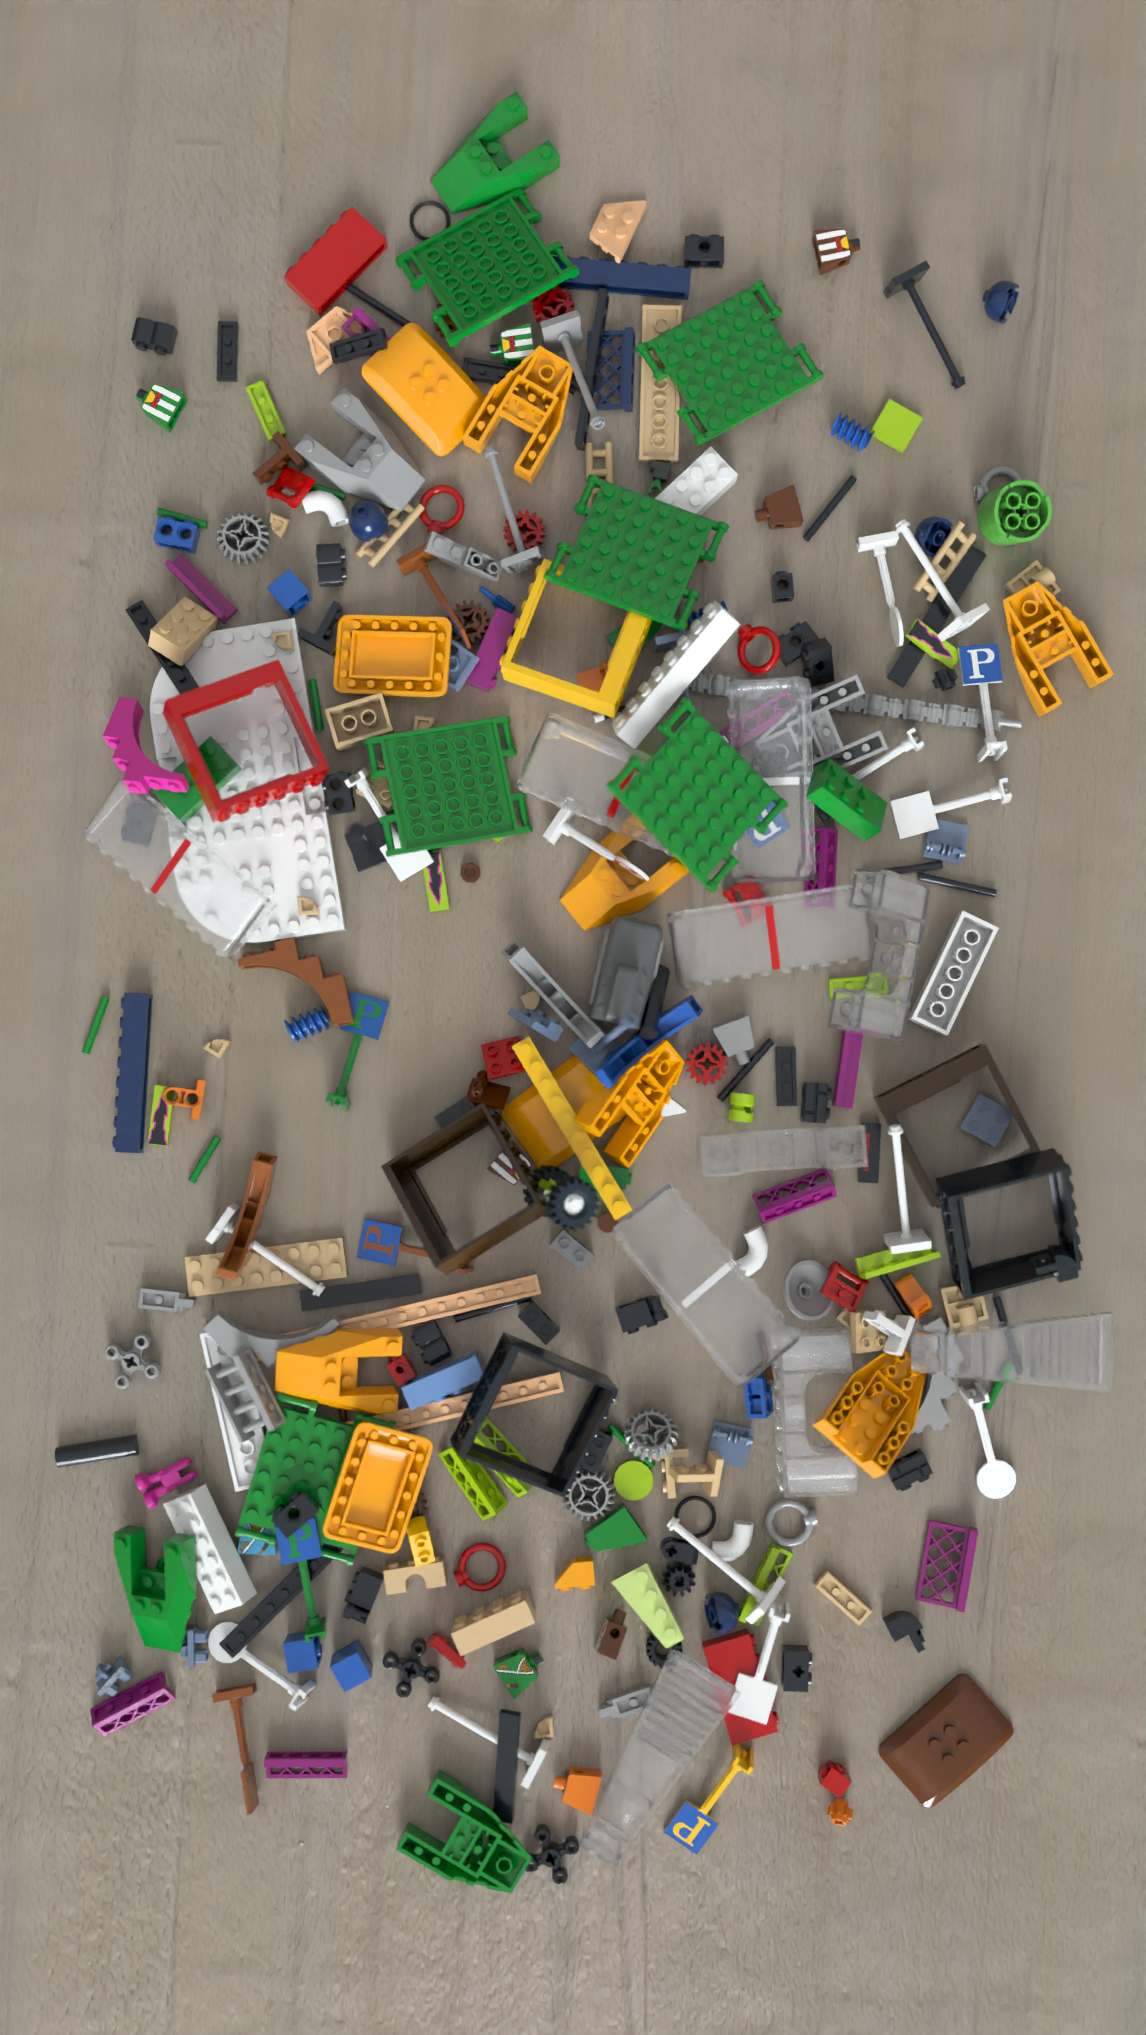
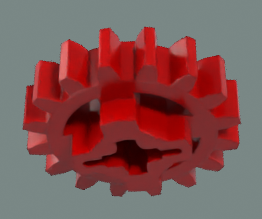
[532,286,574,322]
[503,510,546,552]
[685,1042,728,1085]

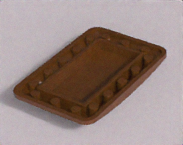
[878,1673,1014,1808]

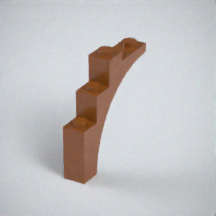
[237,937,355,1027]
[216,1151,278,1280]

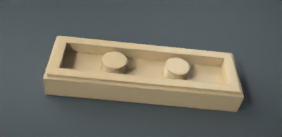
[814,1569,872,1626]

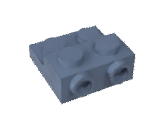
[448,639,480,692]
[507,1008,564,1042]

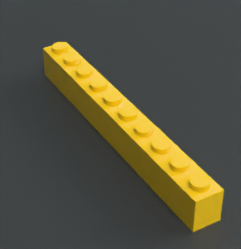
[512,1036,632,1220]

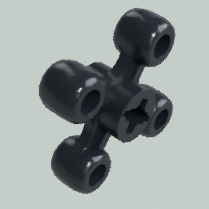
[382,1638,440,1698]
[525,1824,580,1885]

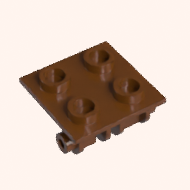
[465,1070,511,1110]

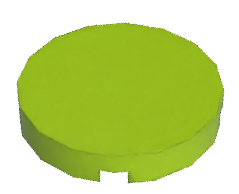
[614,1459,653,1501]

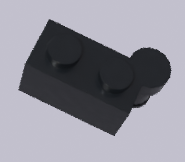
[615,1295,668,1334]
[342,1566,384,1624]

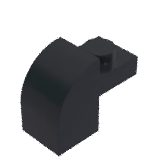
[1029,1245,1079,1283]
[882,1611,925,1653]

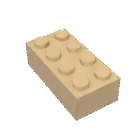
[451,1589,536,1656]

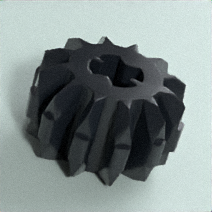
[662,1561,696,1597]

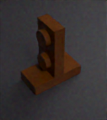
[253,431,306,485]

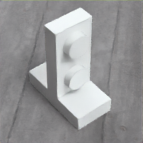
[862,1310,916,1356]

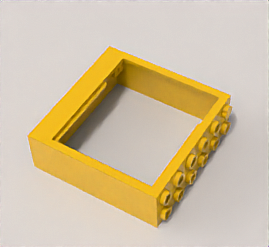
[500,559,652,718]

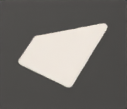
[661,1098,686,1117]

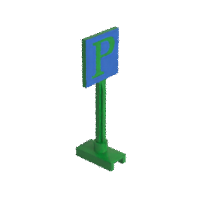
[325,991,389,1112]
[274,1516,327,1644]

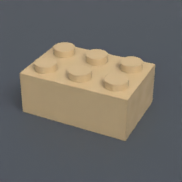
[148,597,218,667]
[325,693,395,752]

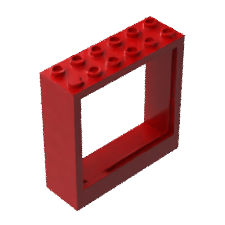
[163,659,329,822]

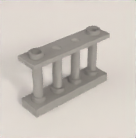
[205,1348,286,1443]

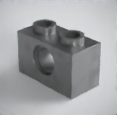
[550,1228,594,1271]

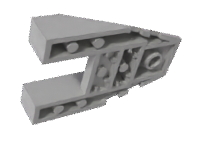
[294,388,426,512]
[755,674,891,778]

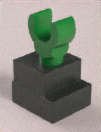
[648,460,671,495]

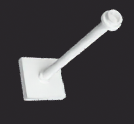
[896,519,990,642]
[883,1124,932,1254]
[205,1203,325,1297]
[666,1516,786,1625]
[428,1696,551,1789]

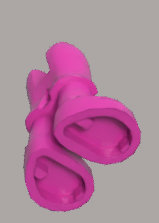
[134,1457,198,1510]

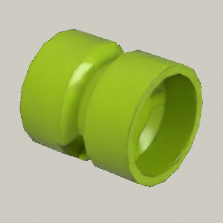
[728,1093,756,1123]

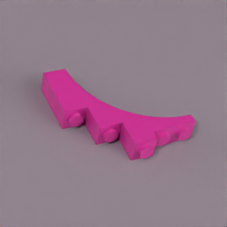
[103,697,189,794]

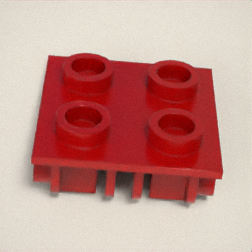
[481,1036,526,1080]

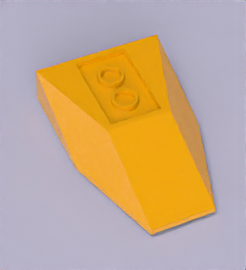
[813,1350,927,1478]

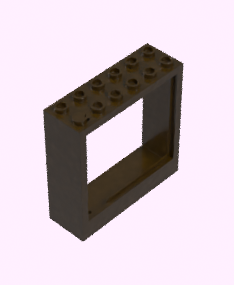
[873,1044,1041,1208]
[381,1103,548,1275]

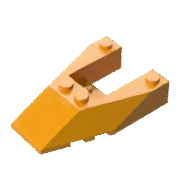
[463,346,573,484]
[1002,581,1114,718]
[560,815,689,931]
[574,1039,685,1168]
[274,1328,403,1414]

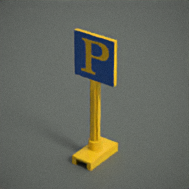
[663,1743,754,1855]

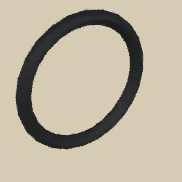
[409,201,451,241]
[674,1496,716,1538]

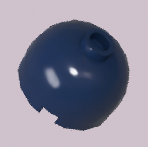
[982,281,1019,324]
[348,500,389,542]
[914,516,953,557]
[704,1592,740,1635]

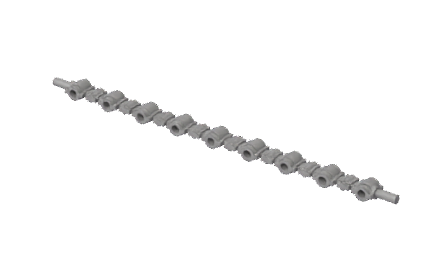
[650,674,1022,732]

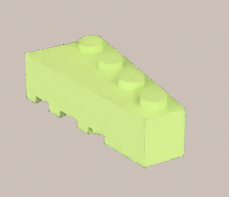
[611,1563,685,1649]

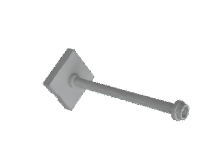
[540,310,605,430]
[484,446,548,576]

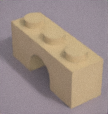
[383,1555,448,1595]

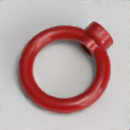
[419,485,465,535]
[737,624,781,674]
[453,1543,506,1592]

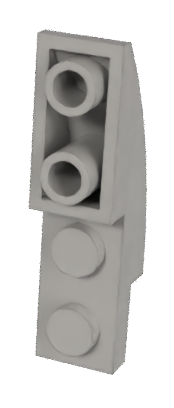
[423,531,503,582]

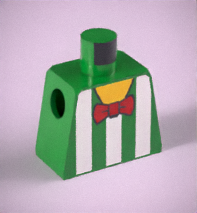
[490,323,534,366]
[136,384,188,433]

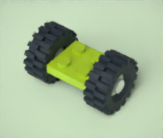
[523,1165,600,1231]

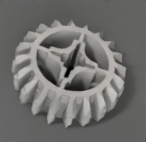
[216,511,270,565]
[624,1407,678,1463]
[563,1468,616,1521]

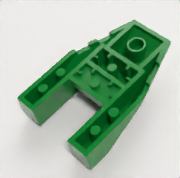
[431,91,560,214]
[114,1525,197,1653]
[396,1769,532,1894]

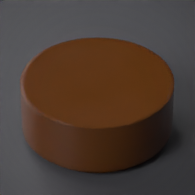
[460,863,480,883]
[598,1212,618,1233]

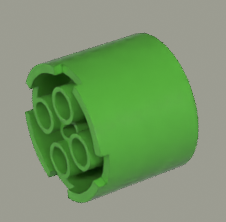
[977,480,1052,546]

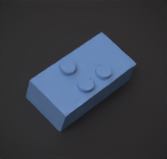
[401,1350,485,1410]

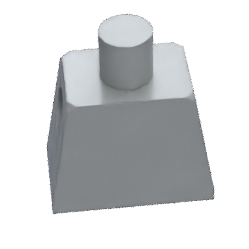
[711,1016,754,1065]

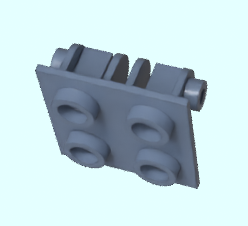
[923,819,969,864]
[960,1093,1014,1147]
[706,1420,754,1468]

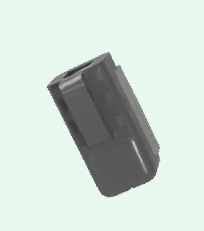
[589,915,664,1031]

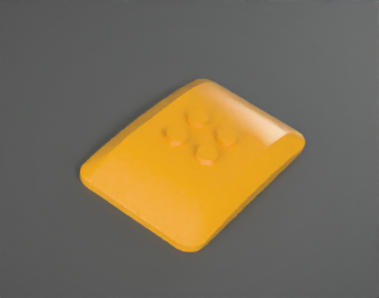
[361,323,486,457]
[333,615,452,697]
[502,1055,628,1170]
[323,1422,433,1553]

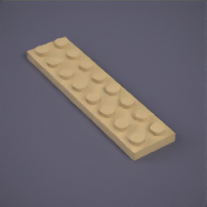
[639,305,682,463]
[184,1237,348,1297]

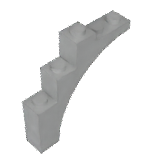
[501,939,605,1048]
[203,1310,340,1367]
[908,1315,964,1438]

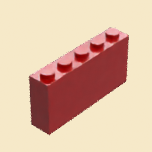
[284,207,388,317]
[702,1628,780,1746]

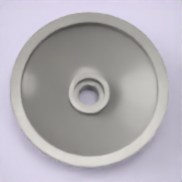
[783,1260,834,1321]

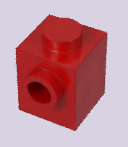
[386,1353,417,1386]
[818,1760,852,1798]

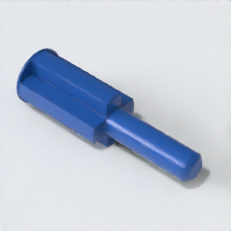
[479,586,515,614]

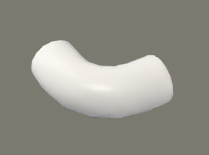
[302,490,348,527]
[734,1225,768,1279]
[711,1520,754,1561]

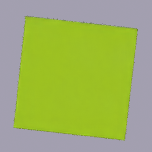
[869,399,923,454]

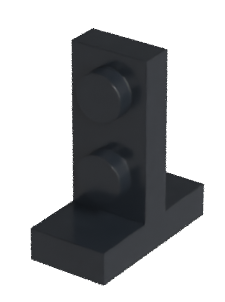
[297,601,344,657]

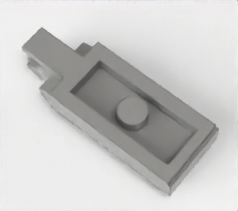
[138,1287,196,1312]
[598,1684,656,1719]

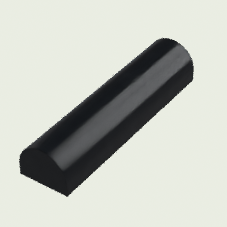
[638,964,670,1040]
[55,1434,139,1468]

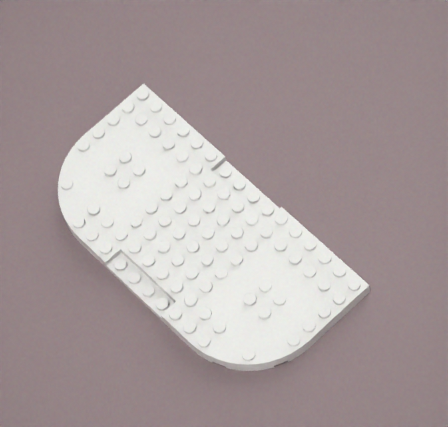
[150,618,346,944]

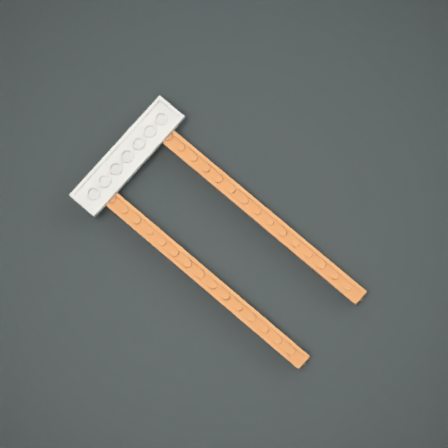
[200,1274,564,1492]

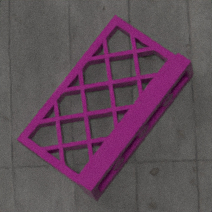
[916,1520,978,1613]

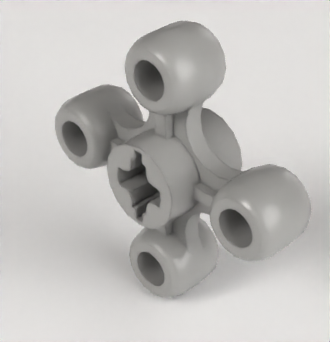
[104,1333,161,1389]

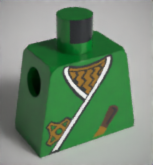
[493,1648,544,1699]

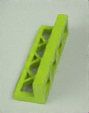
[854,1237,941,1279]
[474,1418,533,1498]
[438,1446,508,1521]
[738,1542,793,1627]

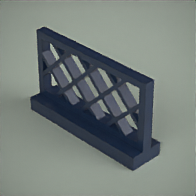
[586,327,636,412]

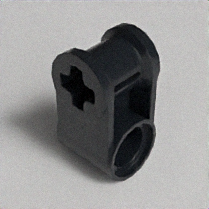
[660,1537,699,1565]

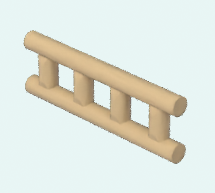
[585,442,614,508]
[355,499,425,568]
[913,521,977,603]

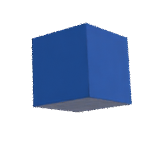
[267,569,313,618]
[283,1631,322,1674]
[330,1640,373,1692]

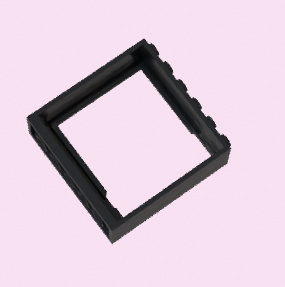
[936,1148,1083,1300]
[450,1332,618,1498]

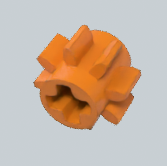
[827,1799,853,1826]

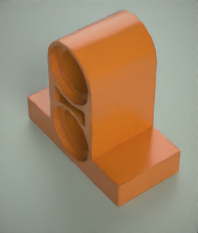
[162,1079,206,1120]
[893,1273,933,1320]

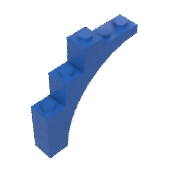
[595,995,703,1089]

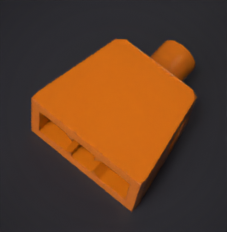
[552,1767,602,1815]

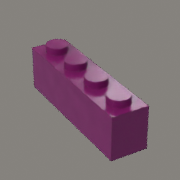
[466,608,519,693]

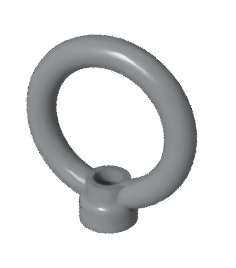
[973,466,1022,501]
[765,1499,818,1546]

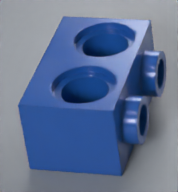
[153,516,200,554]
[743,1373,773,1418]

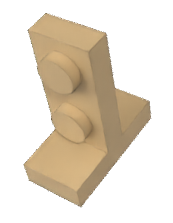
[653,1445,689,1499]
[669,1450,724,1497]

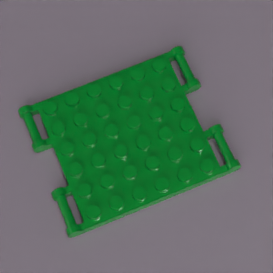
[395,187,580,347]
[636,280,824,446]
[544,474,729,631]
[606,697,788,892]
[363,716,533,857]
[235,1392,396,1566]

